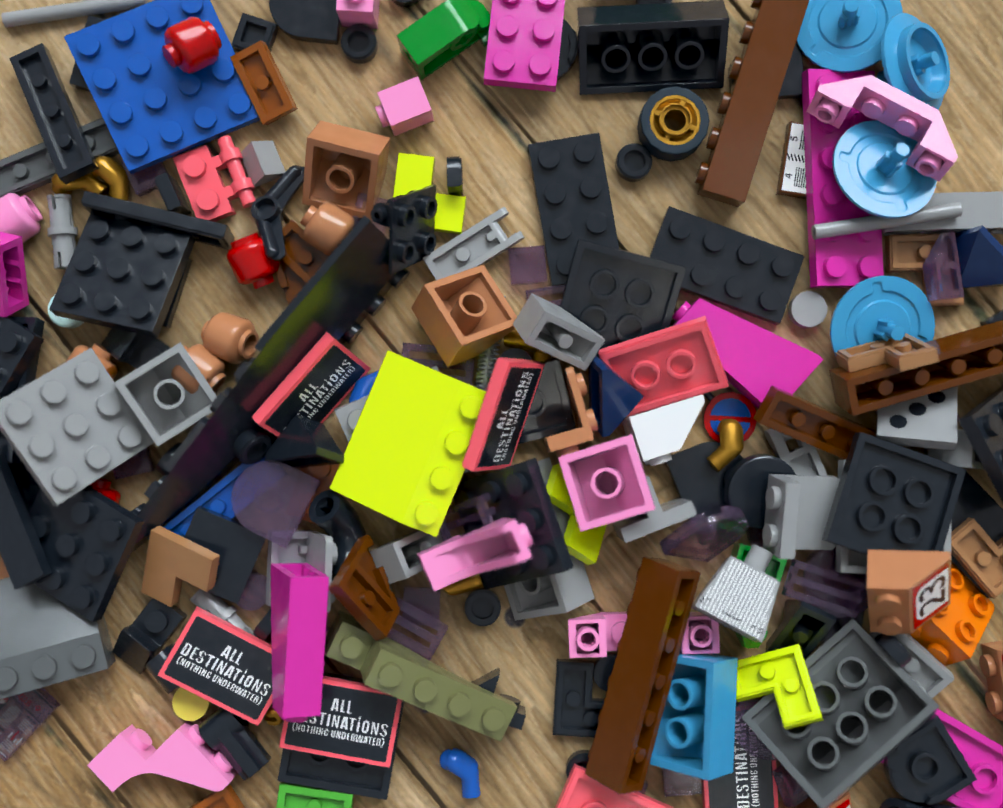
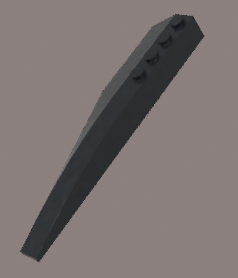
[130,215,410,552]

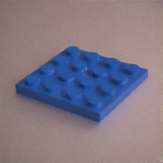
[64,0,260,175]

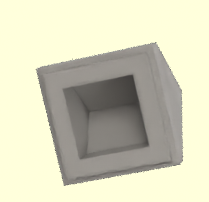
[241,140,286,187]

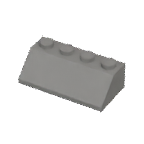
[504,457,595,621]

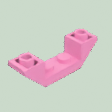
[806,75,958,181]
[568,611,720,658]

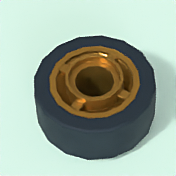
[637,86,710,162]

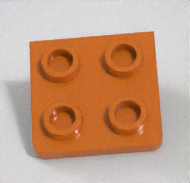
[910,563,995,666]

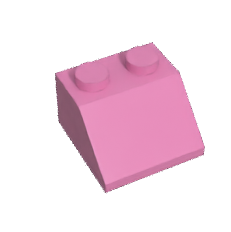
[558,434,656,532]

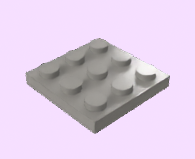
[0,348,154,506]

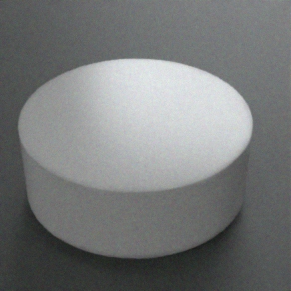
[788,291,827,328]

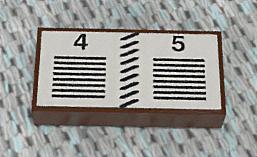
[776,121,806,199]

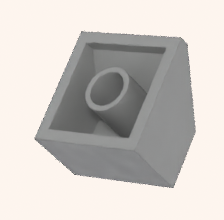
[114,342,217,447]

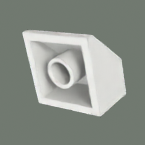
[622,394,705,466]

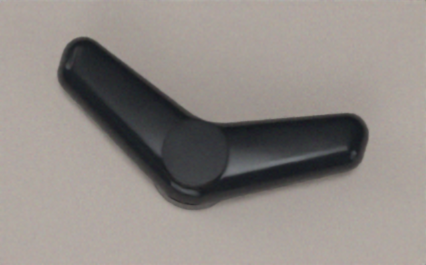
[251,165,305,261]

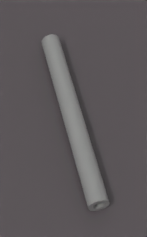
[1,0,148,28]
[811,202,963,240]

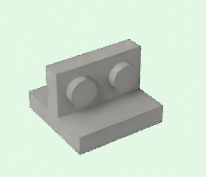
[612,475,697,543]

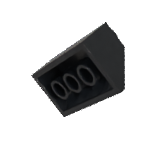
[577,0,729,95]

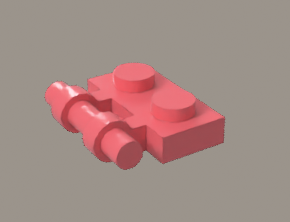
[173,136,256,222]

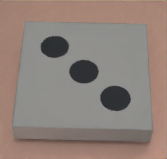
[876,386,958,451]

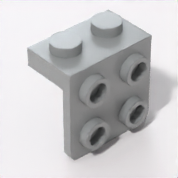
[762,474,840,559]
[265,530,338,613]

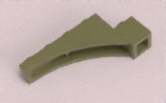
[325,610,517,742]

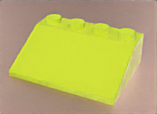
[330,350,486,537]

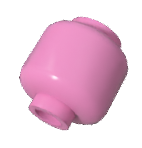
[0,193,43,243]

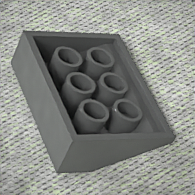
[0,577,116,699]
[741,618,939,808]

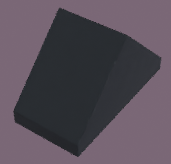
[265,414,344,469]

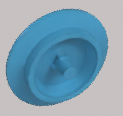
[796,0,903,73]
[877,13,950,110]
[832,120,937,219]
[830,276,935,356]

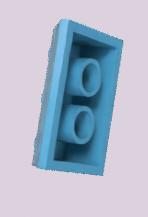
[649,652,738,781]

